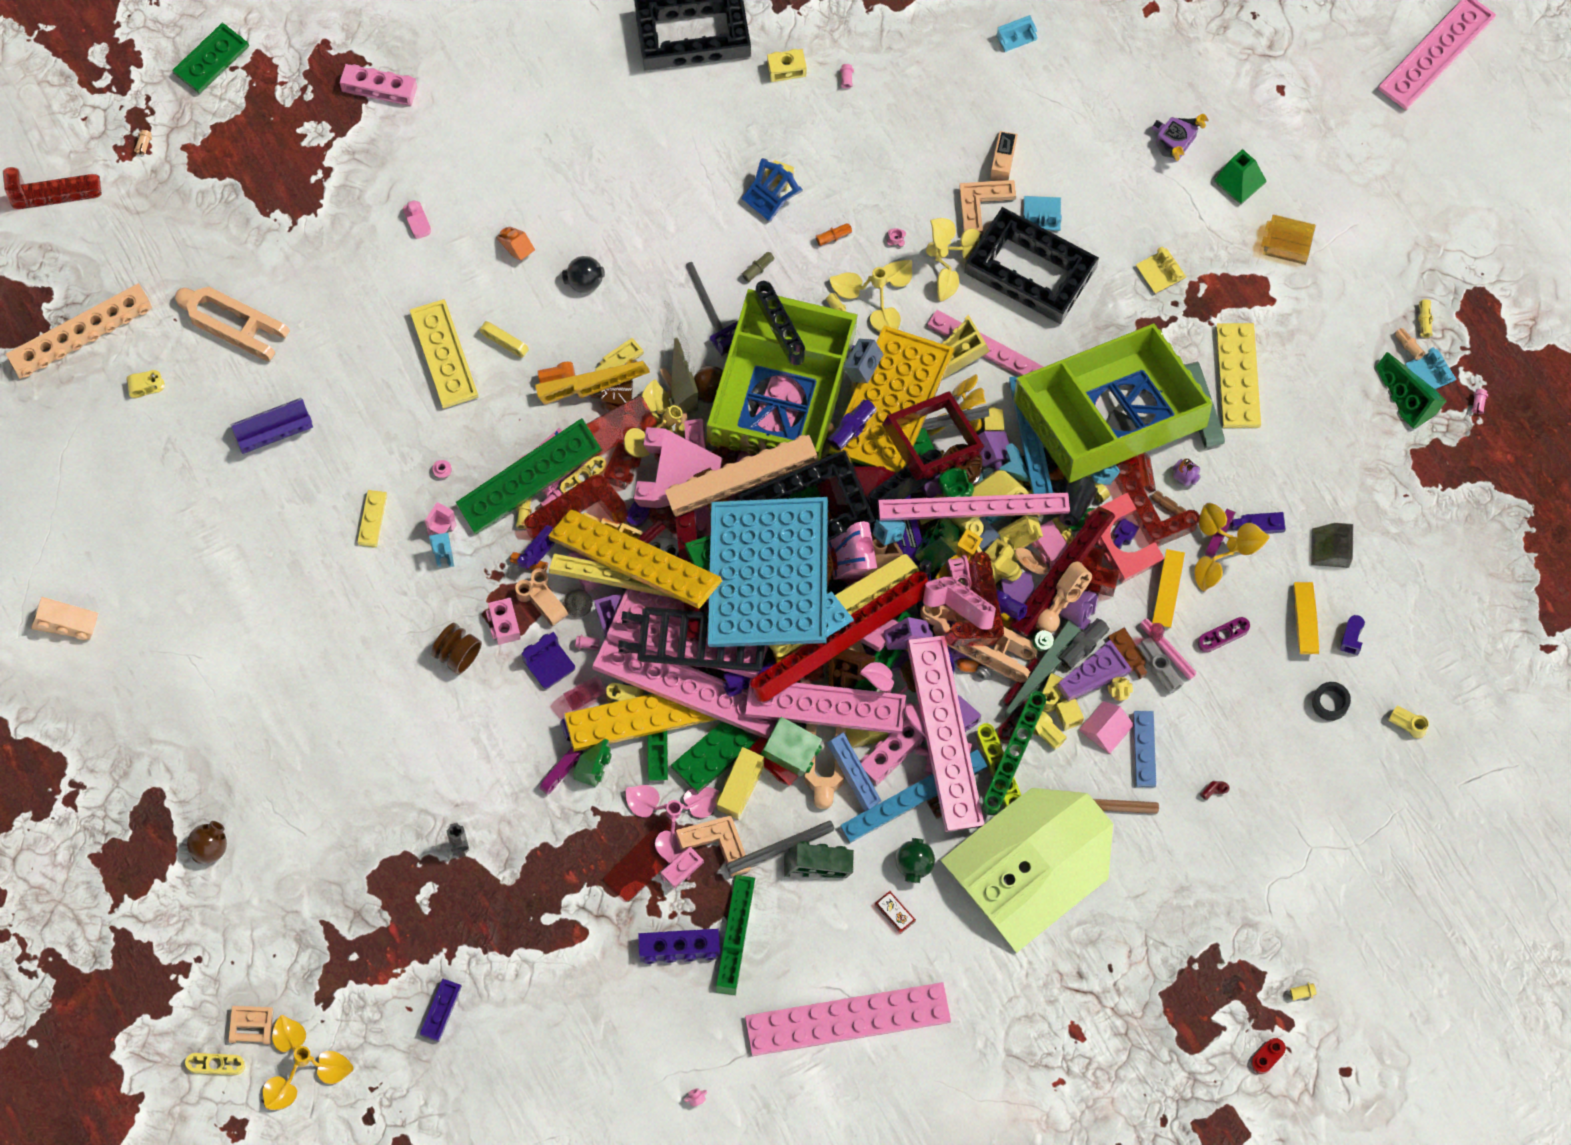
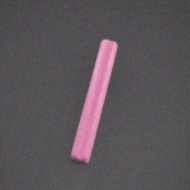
[1140,618,1196,680]

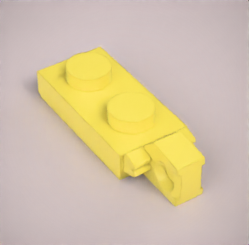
[595,338,644,371]

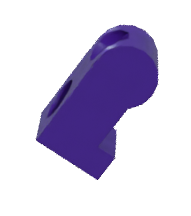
[1340,615,1365,655]

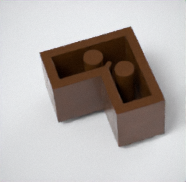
[828,649,876,689]

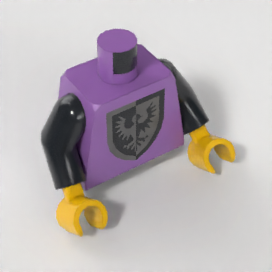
[1152,114,1209,161]

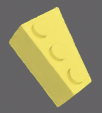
[942,314,990,380]
[715,747,764,820]

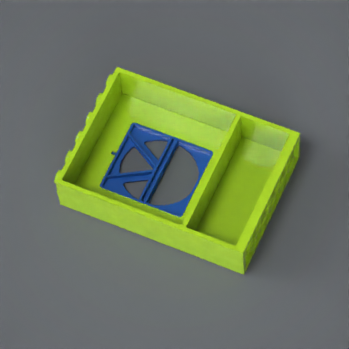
[707,289,858,460]
[1014,324,1212,483]

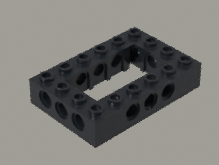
[634,0,751,71]
[964,207,1099,324]
[739,450,876,541]

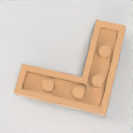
[959,180,1016,234]
[675,815,751,877]

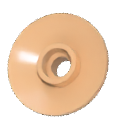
[1015,547,1048,575]

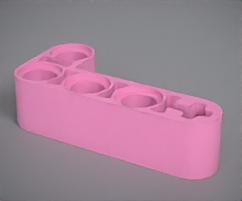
[923,577,996,629]

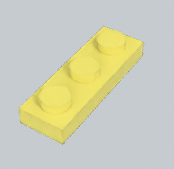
[358,490,387,547]

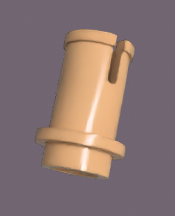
[134,130,152,155]

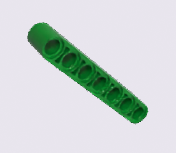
[982,691,1046,815]

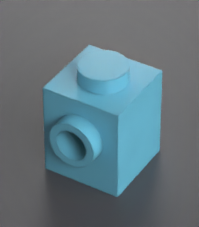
[873,519,906,546]

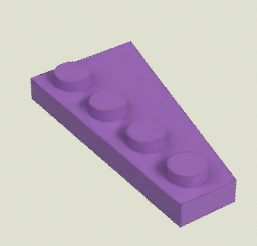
[1057,640,1132,701]

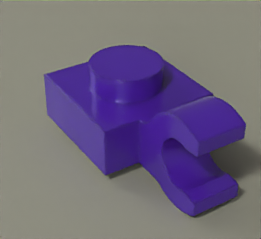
[1113,519,1140,549]

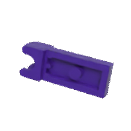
[723,661,776,697]

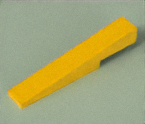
[535,361,650,405]

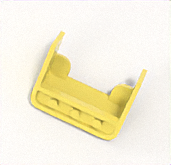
[949,470,1041,558]

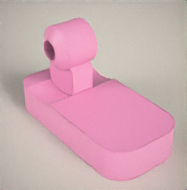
[403,200,431,239]

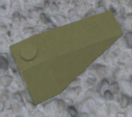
[668,337,698,413]

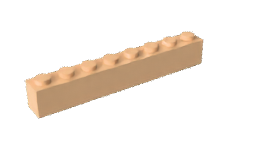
[665,435,819,517]

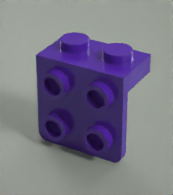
[521,632,575,689]

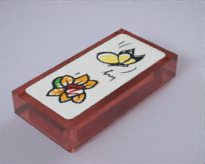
[875,891,916,934]

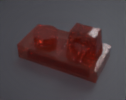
[1130,452,1156,493]

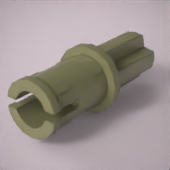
[741,252,775,282]

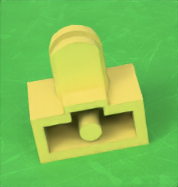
[972,539,1022,586]

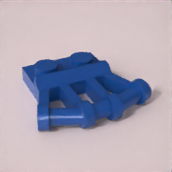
[742,158,803,221]

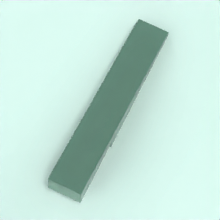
[1004,620,1081,719]

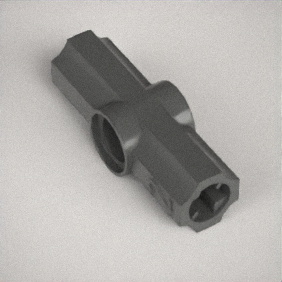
[1059,618,1110,670]
[446,823,469,858]

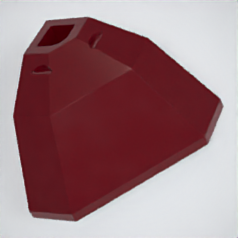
[817,466,894,518]

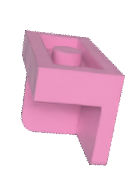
[425,502,457,535]
[661,847,704,889]

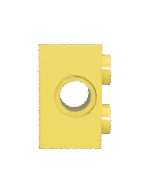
[767,49,807,82]

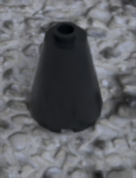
[1060,476,1098,527]

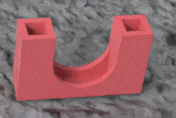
[1085,493,1165,583]

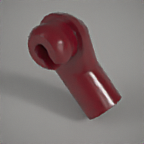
[1200,781,1230,800]

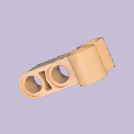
[515,568,568,626]

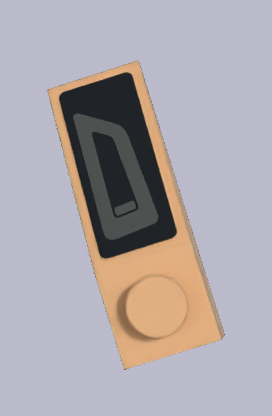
[990,131,1018,181]

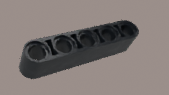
[755,281,805,365]
[869,449,942,514]

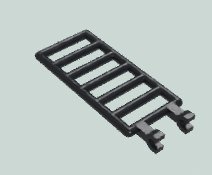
[618,607,765,672]

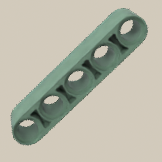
[1184,361,1225,448]

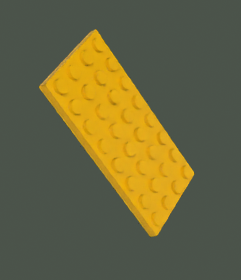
[829,325,954,474]

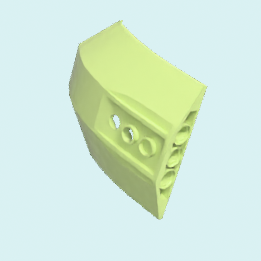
[940,788,1113,953]

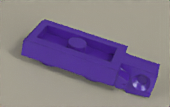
[1231,512,1286,534]
[517,525,555,569]

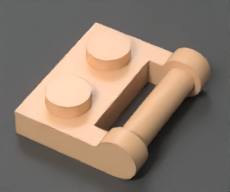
[229,1006,273,1045]

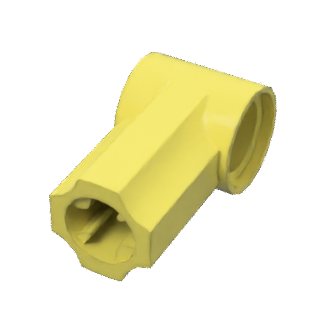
[1389,705,1429,739]
[1029,711,1067,750]

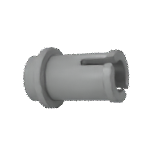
[976,664,993,679]

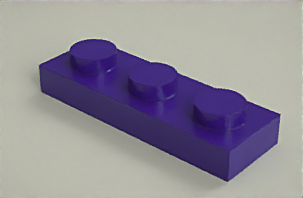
[420,979,462,1042]

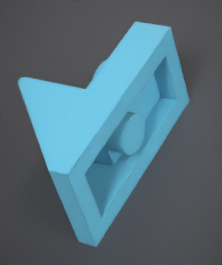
[999,443,1030,482]

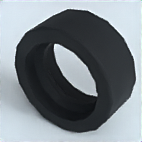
[1312,682,1351,721]

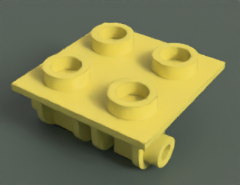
[1136,246,1186,294]

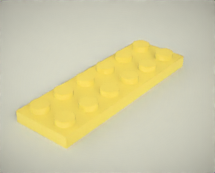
[409,299,479,409]
[1216,323,1261,428]

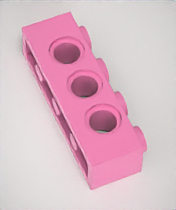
[340,64,417,106]
[860,716,926,786]

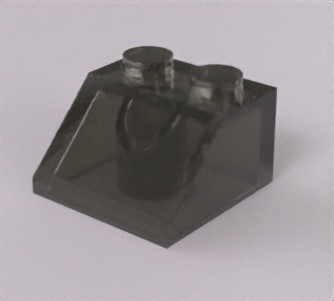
[1311,523,1353,568]

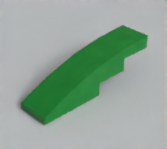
[648,731,668,781]

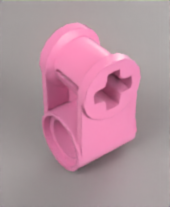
[946,555,972,589]

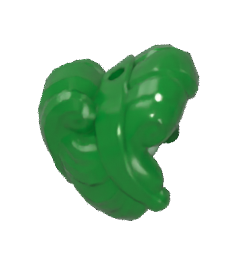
[938,468,974,497]

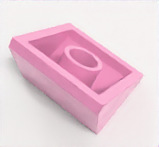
[1079,701,1134,754]

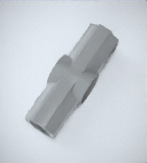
[1137,637,1184,694]

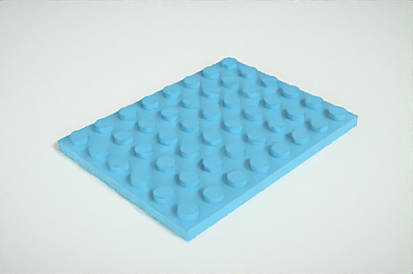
[708,497,828,647]

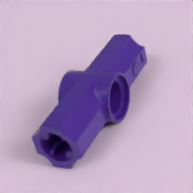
[828,399,876,451]
[972,583,1027,621]

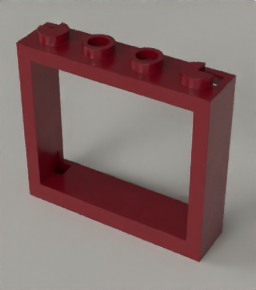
[882,391,985,481]

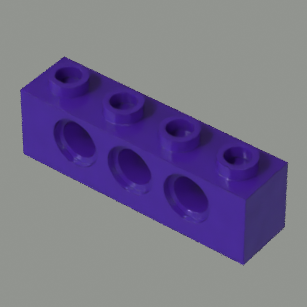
[638,928,720,964]

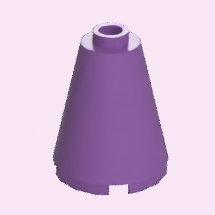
[1049,591,1098,630]

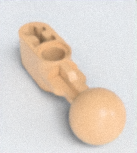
[1036,562,1092,633]

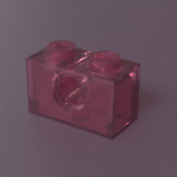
[562,675,607,711]

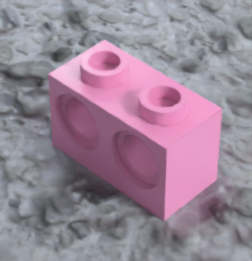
[486,598,521,645]

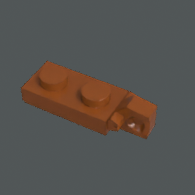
[1108,627,1147,679]

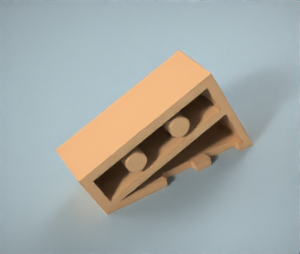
[31,597,98,640]

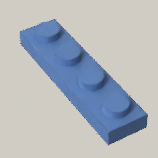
[1133,711,1156,787]
[826,732,881,811]

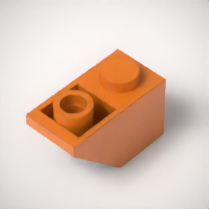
[496,226,535,260]

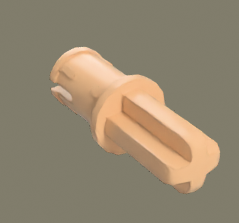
[1395,328,1425,360]

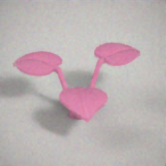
[860,662,926,738]
[626,785,719,864]

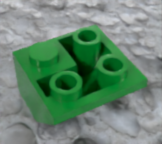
[1215,149,1267,205]
[573,739,612,787]

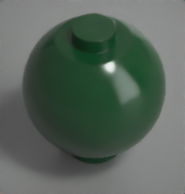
[895,838,935,883]

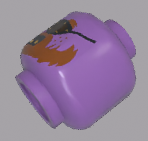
[1172,458,1201,486]

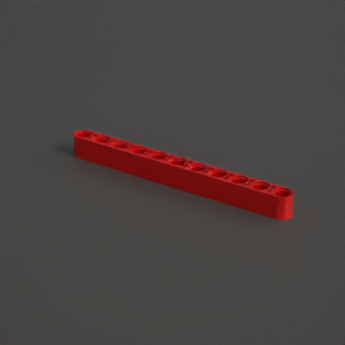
[751,572,929,702]

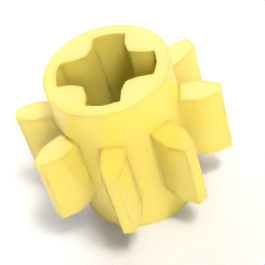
[1108,677,1133,701]

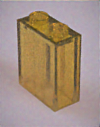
[1261,215,1316,265]

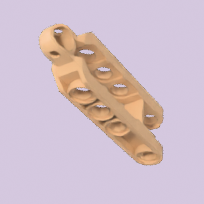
[175,287,290,361]
[920,604,1038,683]
[804,724,846,809]

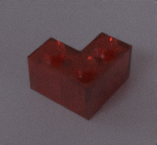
[1082,547,1119,597]

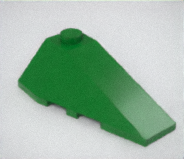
[1376,352,1446,429]

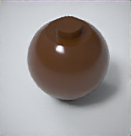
[694,366,723,403]
[187,821,227,864]

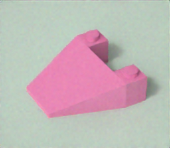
[634,427,722,508]

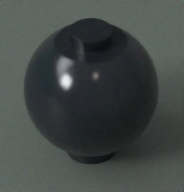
[562,256,605,293]

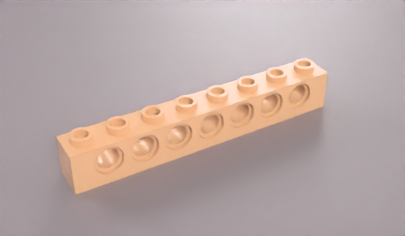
[6,283,152,379]

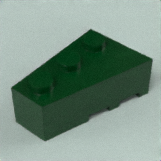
[915,518,959,571]
[784,841,854,878]

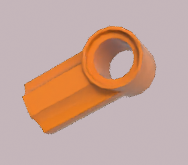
[537,361,576,383]

